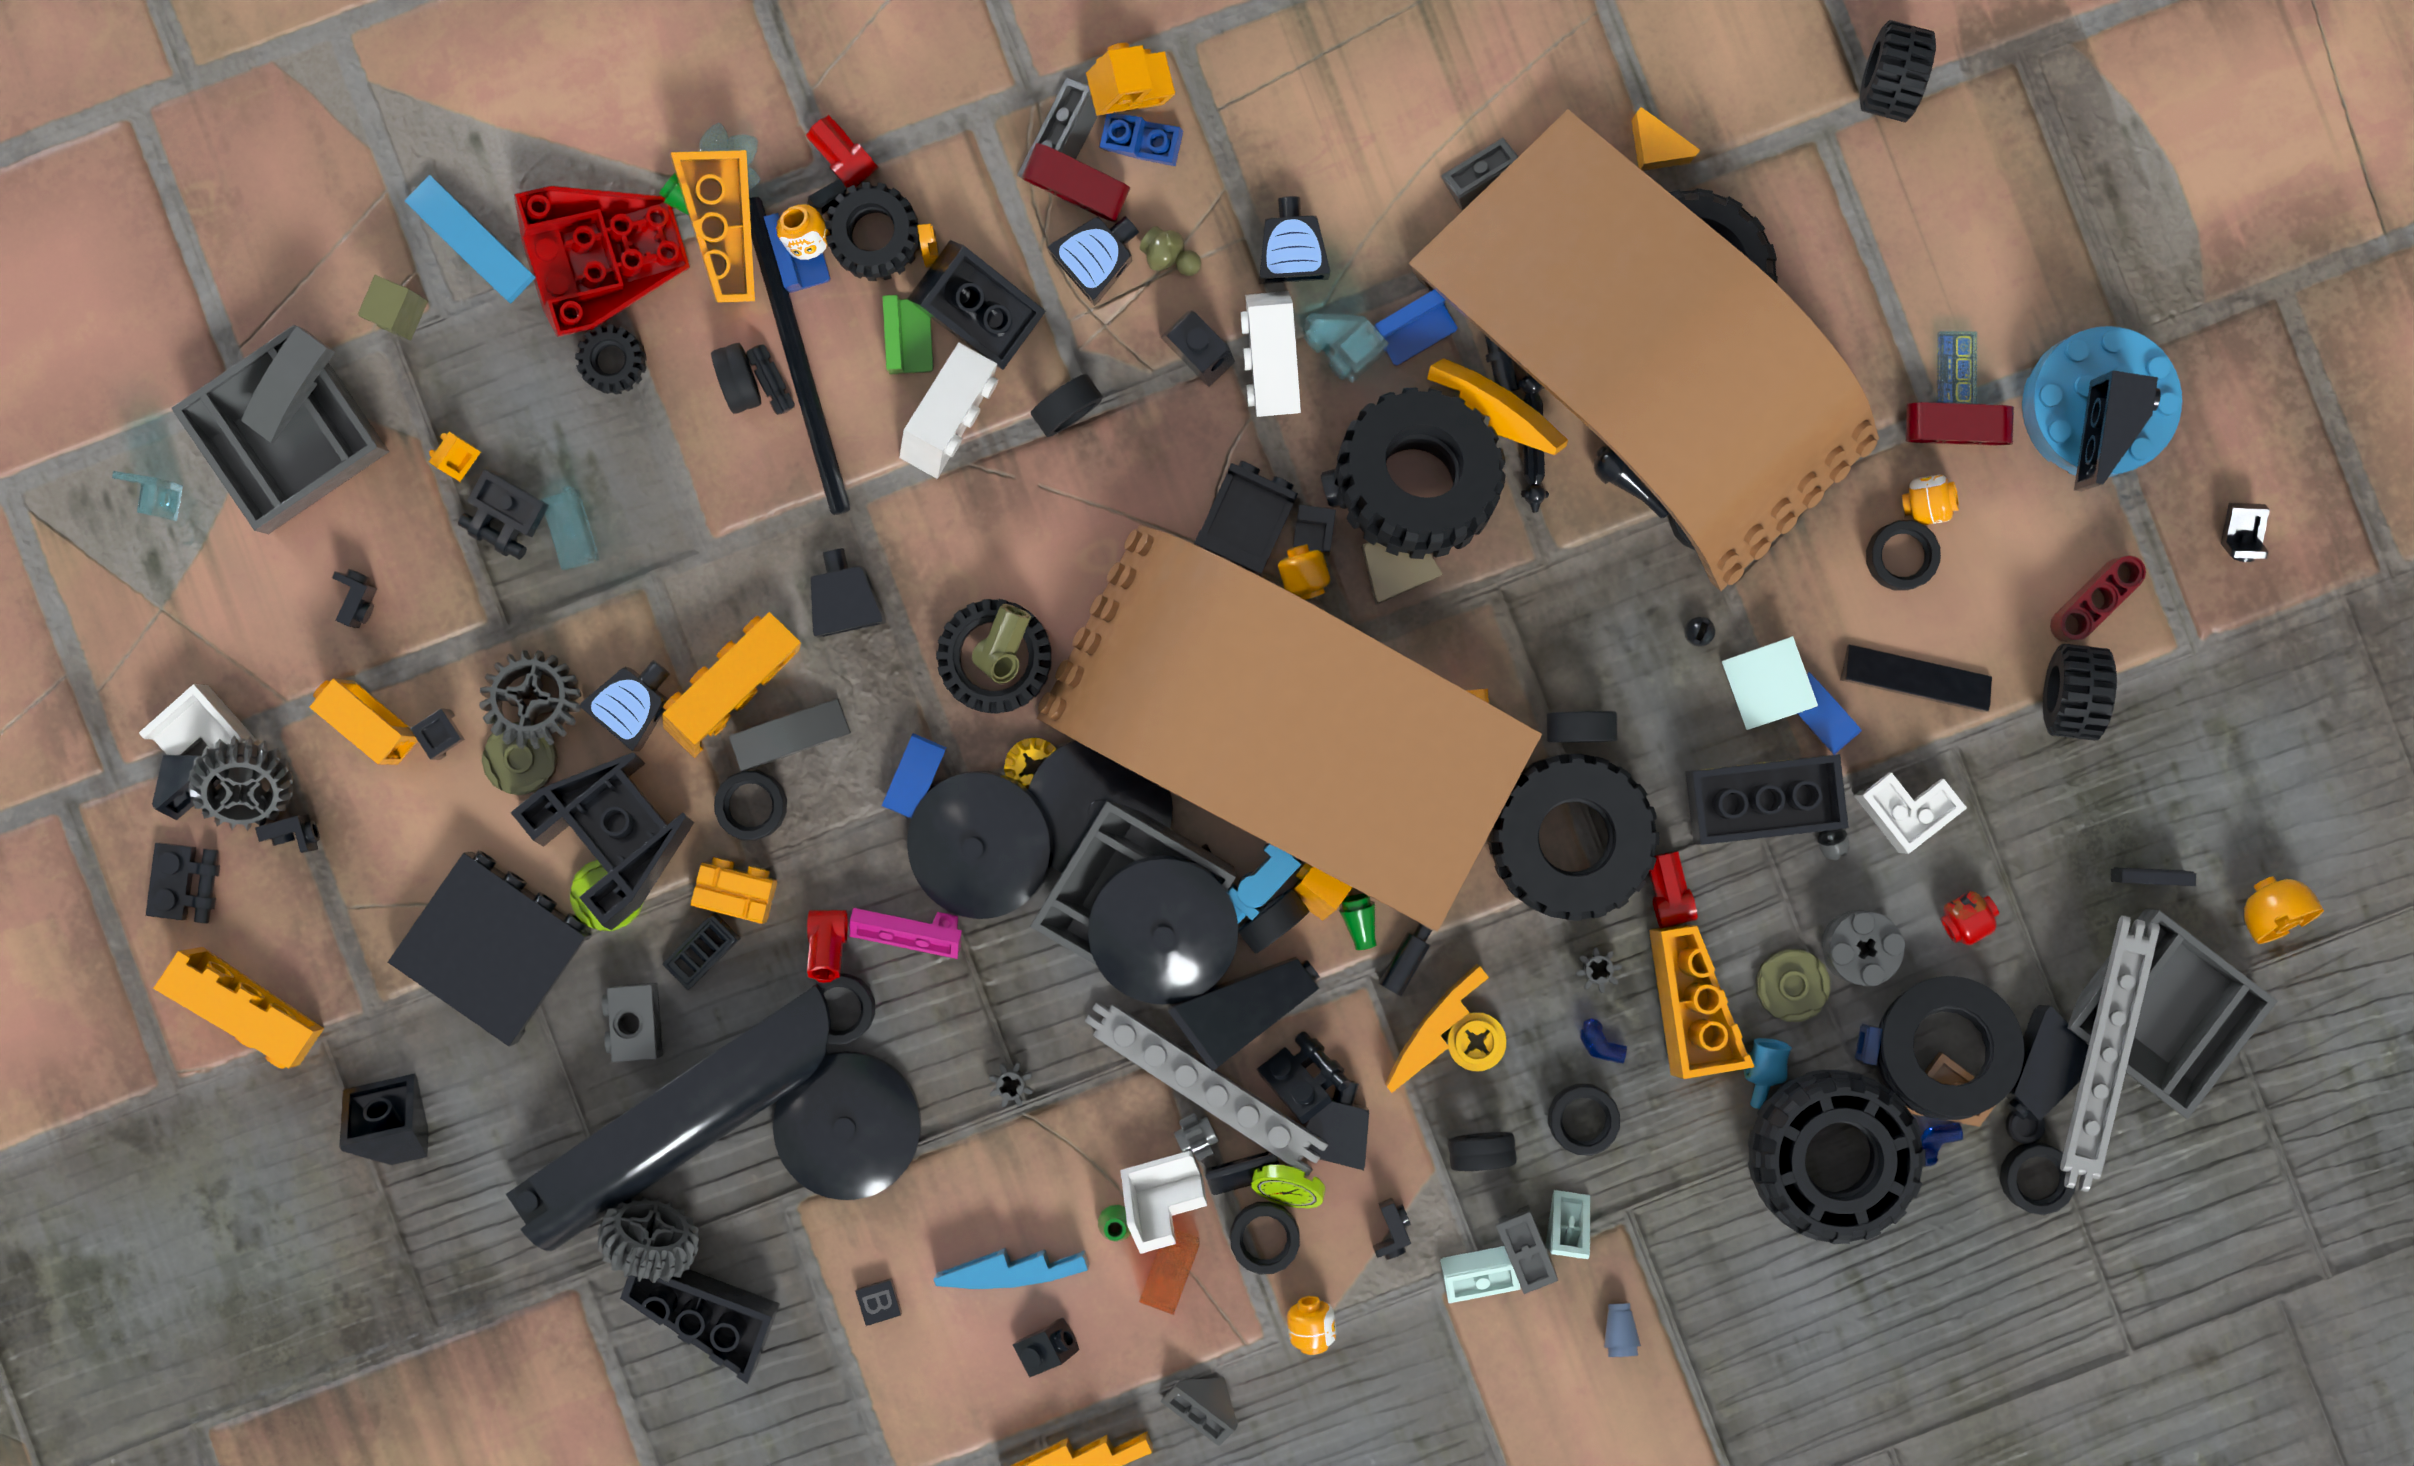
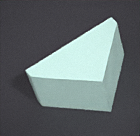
[1545,1190,1590,1259]

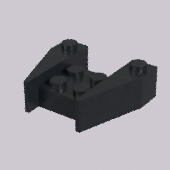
[510,752,694,931]

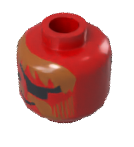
[1940,891,1999,946]

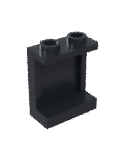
[1194,461,1298,576]

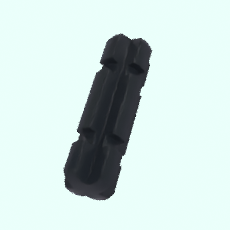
[746,344,795,415]

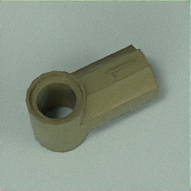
[972,604,1031,684]

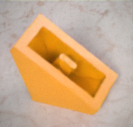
[1631,107,1700,171]

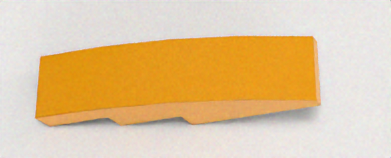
[1427,358,1568,455]
[1385,964,1489,1093]
[1011,1431,1153,1466]

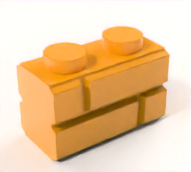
[691,857,777,924]

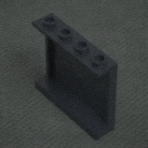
[387,850,592,1047]

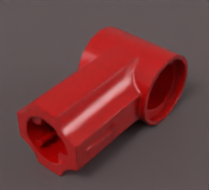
[805,115,879,188]
[1649,851,1698,929]
[807,910,848,983]

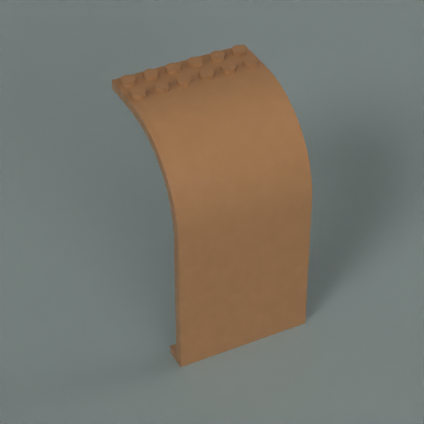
[1409,109,1879,591]
[1036,525,1542,932]

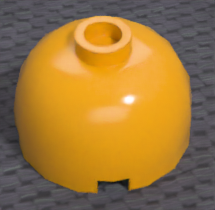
[2244,876,2324,944]

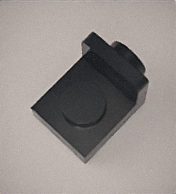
[255,814,320,853]

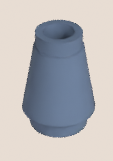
[1604,1303,1641,1357]

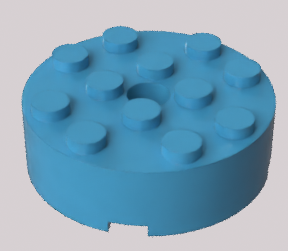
[2022,326,2182,477]

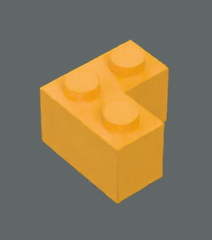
[1086,42,1175,116]

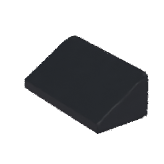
[1205,1151,1280,1195]

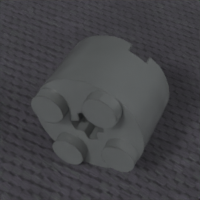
[1822,910,1905,986]

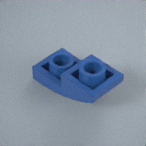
[1099,113,1183,166]
[1797,672,1862,754]
[882,733,947,819]

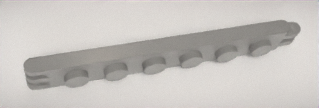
[2060,916,2160,1192]
[1085,1002,1329,1176]

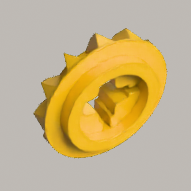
[1004,738,1056,789]
[1448,1013,1506,1072]

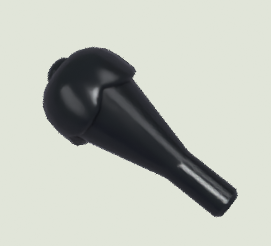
[1594,446,1669,518]

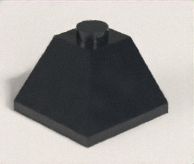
[339,1073,428,1165]

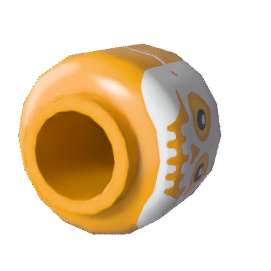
[776,204,831,260]
[1902,474,1959,525]
[1287,1296,1337,1355]

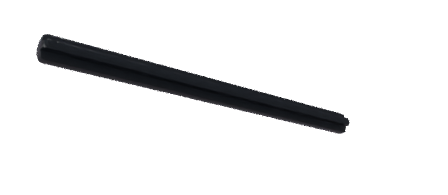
[749,197,850,515]

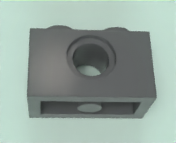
[602,983,663,1062]

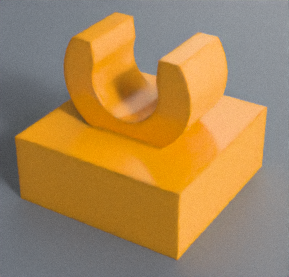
[428,431,481,482]

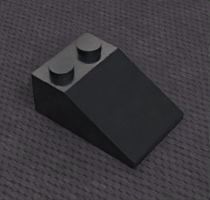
[907,240,1046,370]
[2074,370,2161,491]

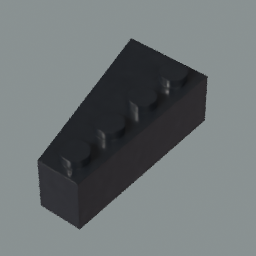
[620,1269,780,1384]

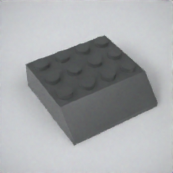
[171,325,389,534]
[1030,800,1236,965]
[2067,908,2278,1119]

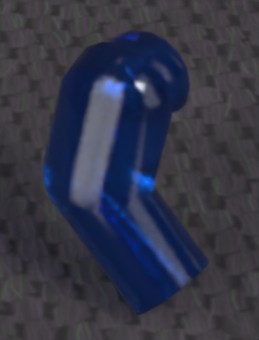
[1580,1019,1627,1064]
[1921,1122,1963,1167]

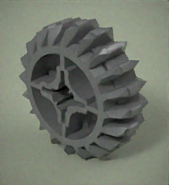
[479,650,581,749]
[188,735,293,831]
[597,1196,699,1283]

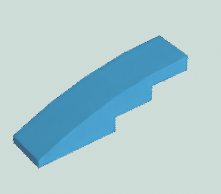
[405,175,536,304]
[934,1248,1090,1289]

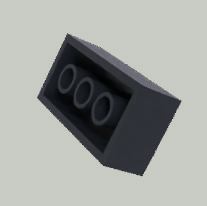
[1685,754,1849,845]

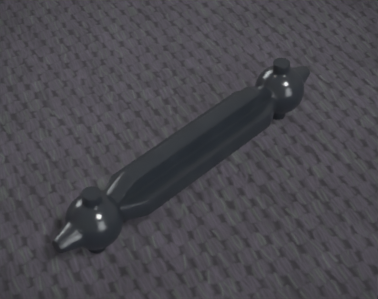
[1518,373,1549,513]

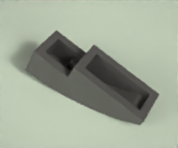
[241,326,335,443]
[728,699,851,771]

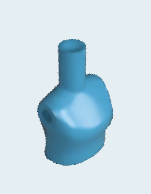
[1744,1038,1792,1109]

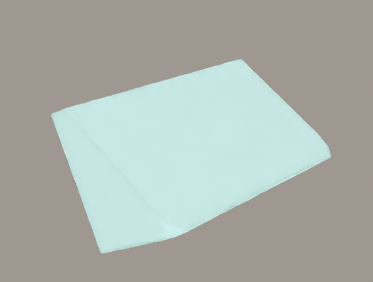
[1440,1246,1521,1303]

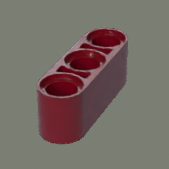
[1021,143,1130,222]
[1906,402,2014,446]
[2050,555,2146,642]

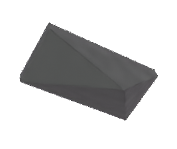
[1160,1377,1238,1446]

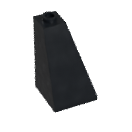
[1168,957,1320,1071]

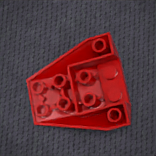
[514,186,690,337]

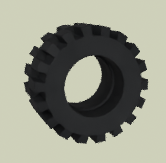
[1859,20,1936,123]
[825,182,920,281]
[2043,643,2117,740]

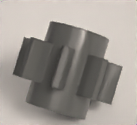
[1576,947,1622,993]
[989,1062,1034,1107]
[1174,1113,1219,1161]

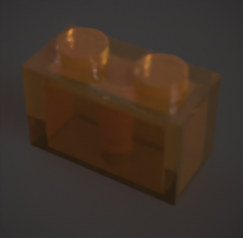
[1139,1229,1200,1315]

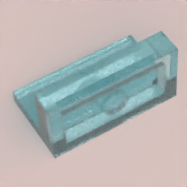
[112,471,183,521]
[541,486,600,571]

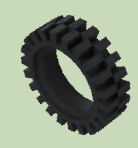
[936,599,1052,714]

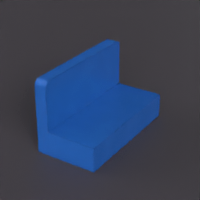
[764,213,831,293]
[1373,289,1457,366]

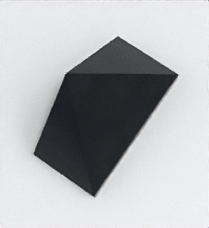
[152,755,220,820]

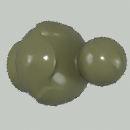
[1140,226,1201,276]

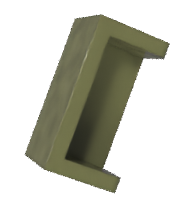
[358,275,428,341]

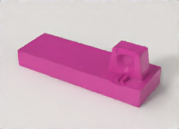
[850,908,962,959]

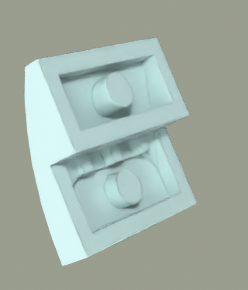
[1722,636,1818,730]

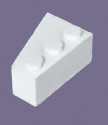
[1240,291,1301,417]
[899,342,999,479]

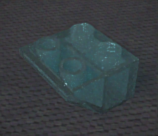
[1303,313,1389,383]

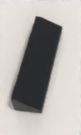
[1840,644,1992,712]

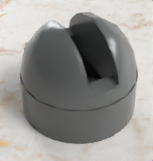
[1818,829,1850,860]

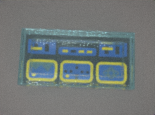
[1937,331,1977,404]

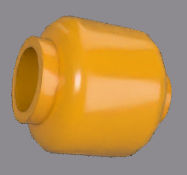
[1278,544,1331,600]

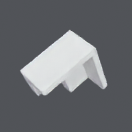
[139,684,256,755]
[1854,773,1967,854]
[1120,1151,1207,1254]

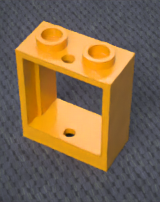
[309,678,418,765]

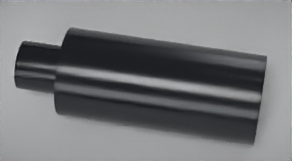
[1379,923,1432,996]

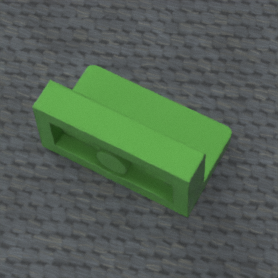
[883,295,934,374]

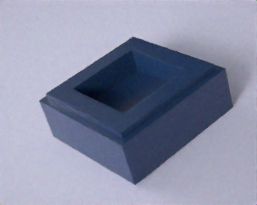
[1855,1024,1883,1065]

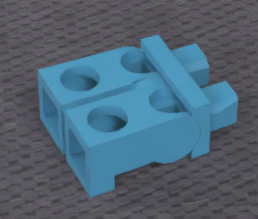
[1228,843,1301,924]

